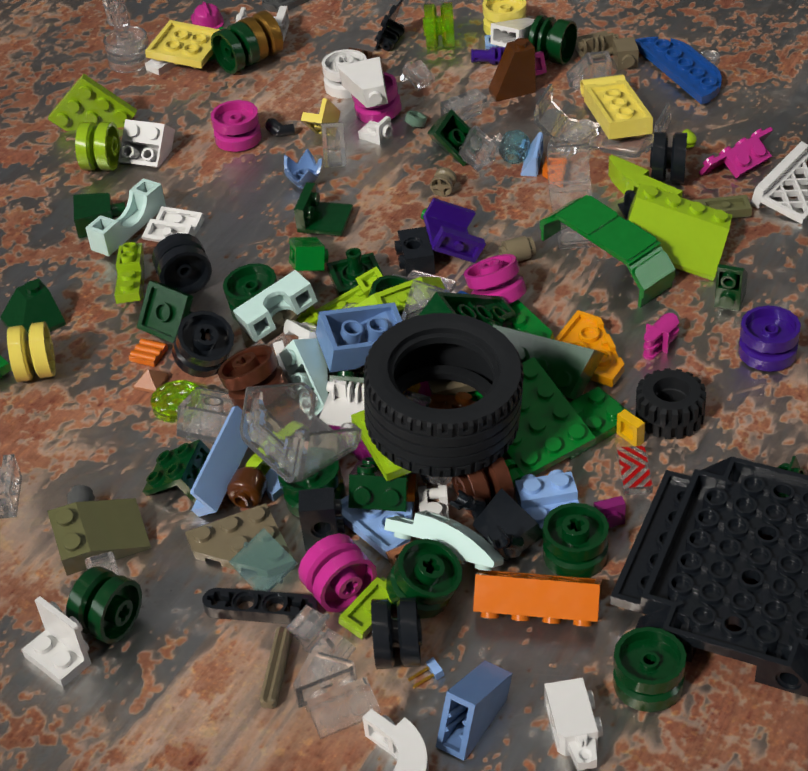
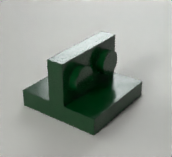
[136,281,194,343]

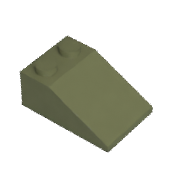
[47,498,152,576]

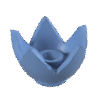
[284,149,322,188]

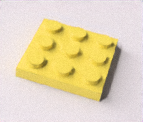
[145,20,219,69]

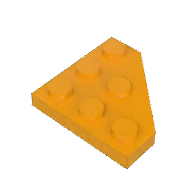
[555,310,625,388]

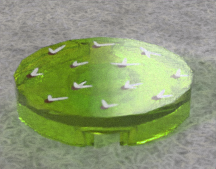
[150,380,203,422]

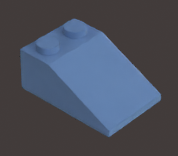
[316,302,402,372]

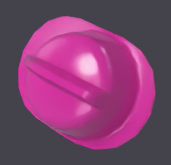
[191,2,224,29]

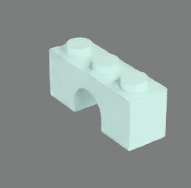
[233,270,318,343]

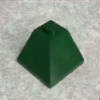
[427,109,482,166]
[0,278,66,333]

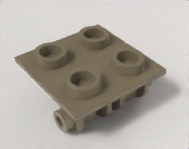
[575,31,619,60]

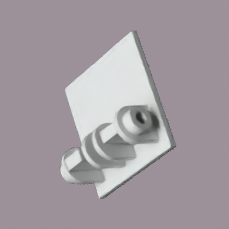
[318,379,364,429]

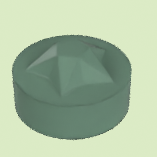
[404,110,427,128]

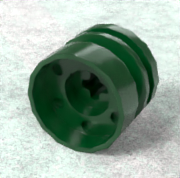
[528,15,577,65]

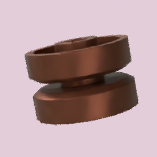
[218,345,288,410]
[451,457,514,515]

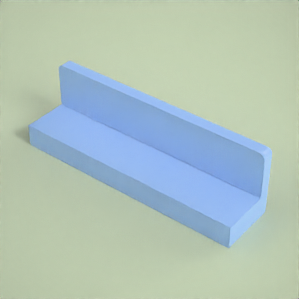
[190,406,259,517]

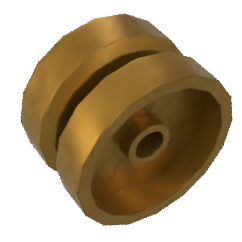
[238,11,284,62]

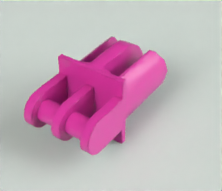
[643,313,679,360]

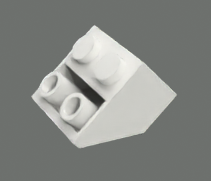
[118,119,175,168]

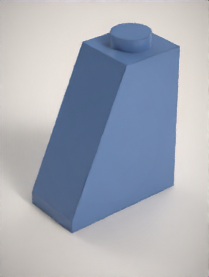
[436,660,513,761]

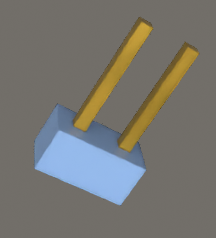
[408,657,445,689]

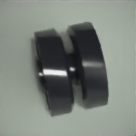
[650,132,687,184]
[152,233,212,295]
[172,311,234,378]
[371,596,423,669]

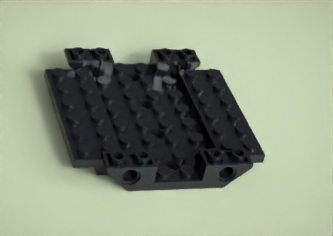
[610,457,808,697]

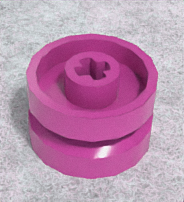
[351,72,402,123]
[211,100,262,152]
[463,254,527,304]
[298,533,377,613]

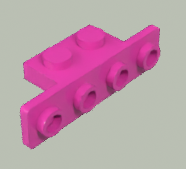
[699,126,773,179]

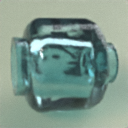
[499,130,530,164]

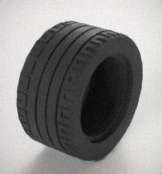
[364,313,524,477]

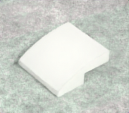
[142,206,205,242]

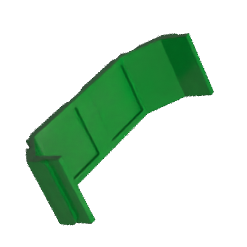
[540,195,676,308]

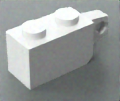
[544,677,603,771]

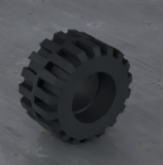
[635,368,706,439]

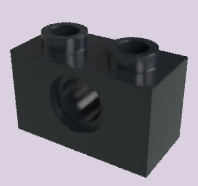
[394,226,435,279]
[298,487,345,551]

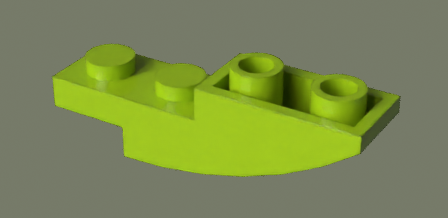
[608,154,683,197]
[114,242,145,304]

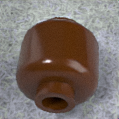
[227,467,268,508]

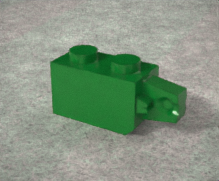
[289,237,329,271]

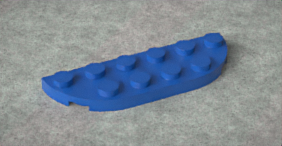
[635,37,722,105]

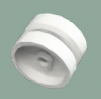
[322,49,367,99]

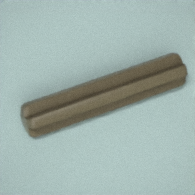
[259,626,293,709]

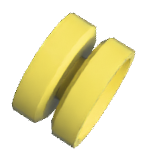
[482,0,527,35]
[7,322,56,382]

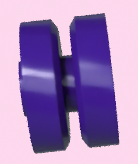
[738,305,801,372]

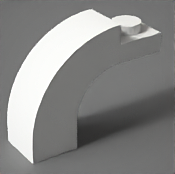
[362,709,429,771]

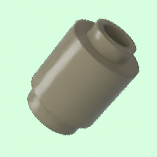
[498,236,536,262]

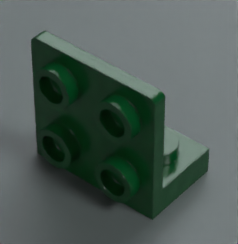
[294,182,353,236]
[142,439,210,503]

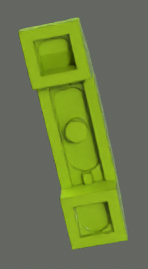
[296,266,383,326]

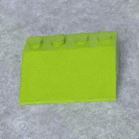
[627,183,732,281]

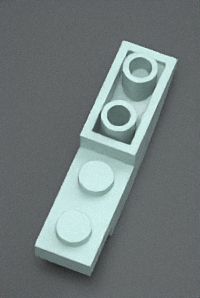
[384,510,504,571]

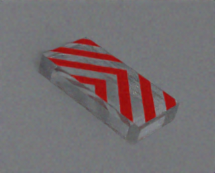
[616,446,653,495]

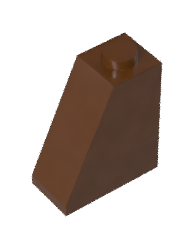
[489,38,536,102]

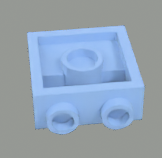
[515,469,579,531]

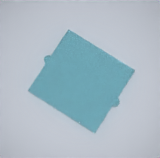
[229,528,298,592]

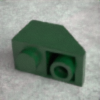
[714,264,748,311]

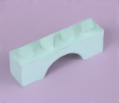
[85,178,166,256]

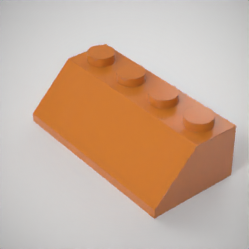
[473,570,602,627]

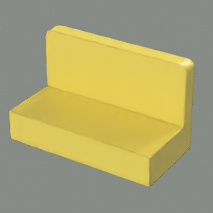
[301,98,340,136]

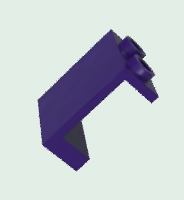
[423,198,486,263]

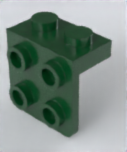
[348,457,413,512]

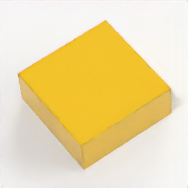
[616,409,645,448]

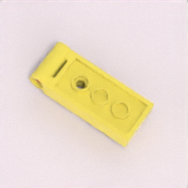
[580,74,653,140]

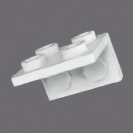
[22,596,92,688]

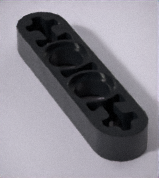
[202,588,319,625]

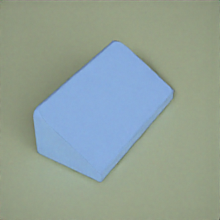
[521,132,543,177]

